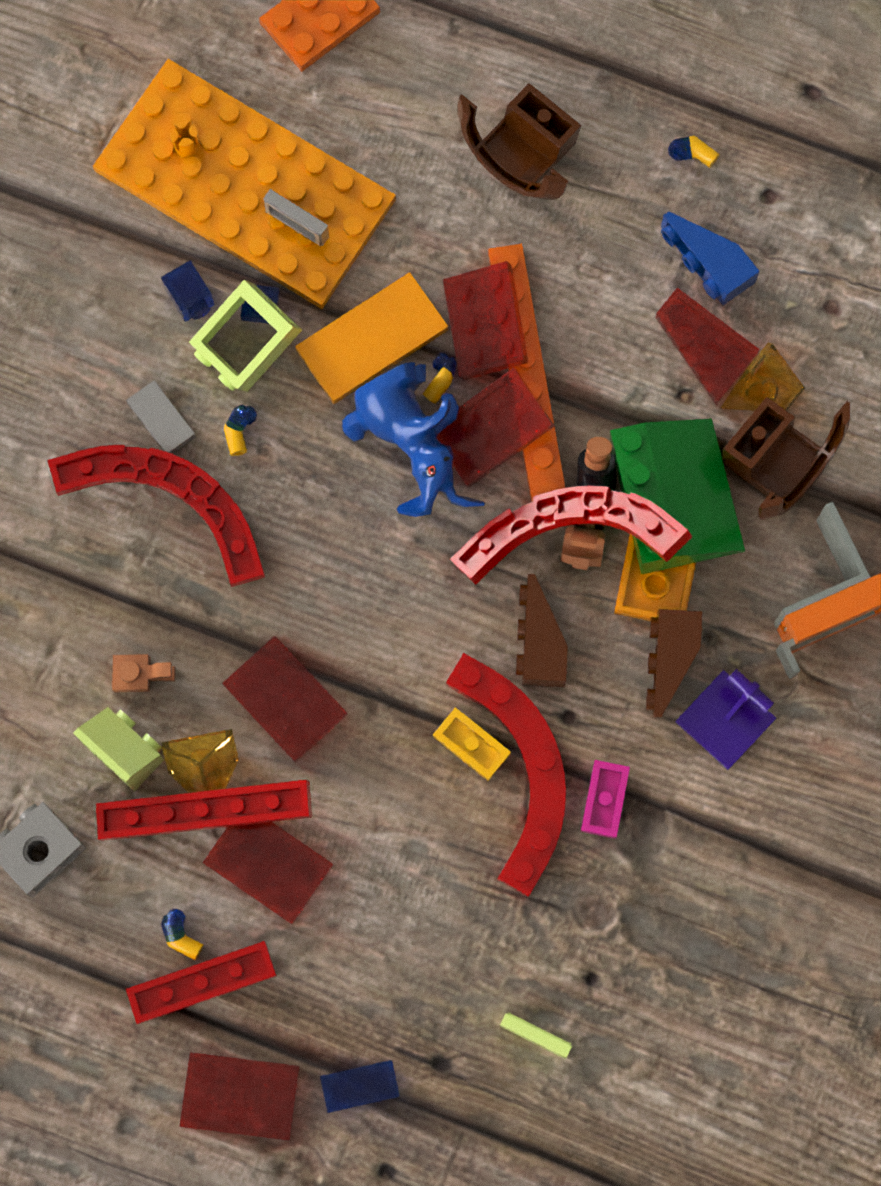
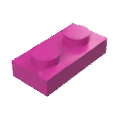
[580,760,630,839]

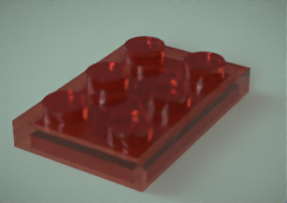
[443,261,528,380]
[437,368,555,487]
[222,636,347,763]
[202,822,334,925]
[179,1052,300,1141]

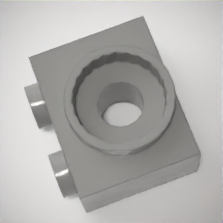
[0,802,86,898]

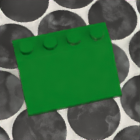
[610,418,745,574]

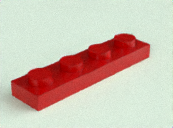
[126,941,277,1025]

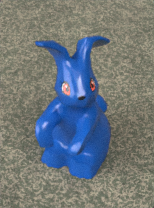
[342,362,486,517]

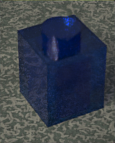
[161,260,215,322]

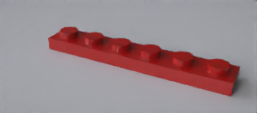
[96,780,312,841]

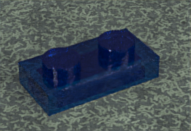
[320,1060,400,1113]

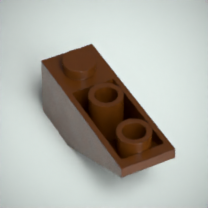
[516,574,568,688]
[646,609,703,718]

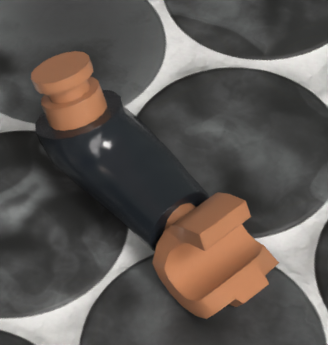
[561,437,617,570]

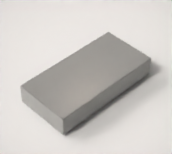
[263,189,329,246]
[126,381,196,454]

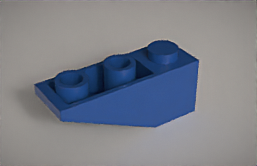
[661,211,760,306]

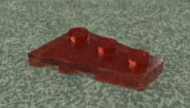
[655,288,760,406]

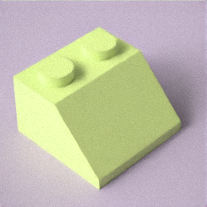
[73,707,164,792]

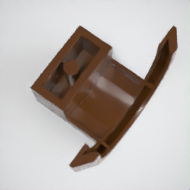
[457,83,582,200]
[722,397,850,520]

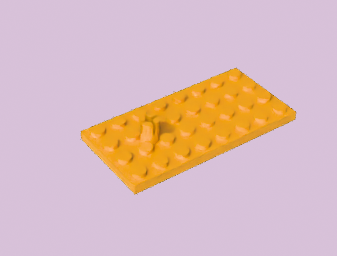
[93,59,396,309]

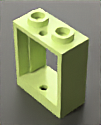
[189,280,302,392]

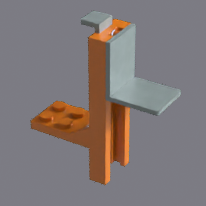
[774,502,881,679]

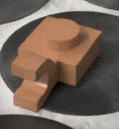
[112,654,176,692]

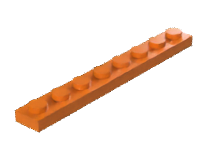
[488,243,565,502]

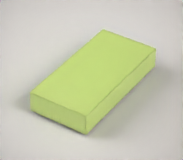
[500,1012,572,1059]

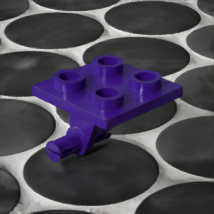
[675,669,776,770]

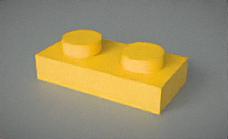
[433,707,511,781]

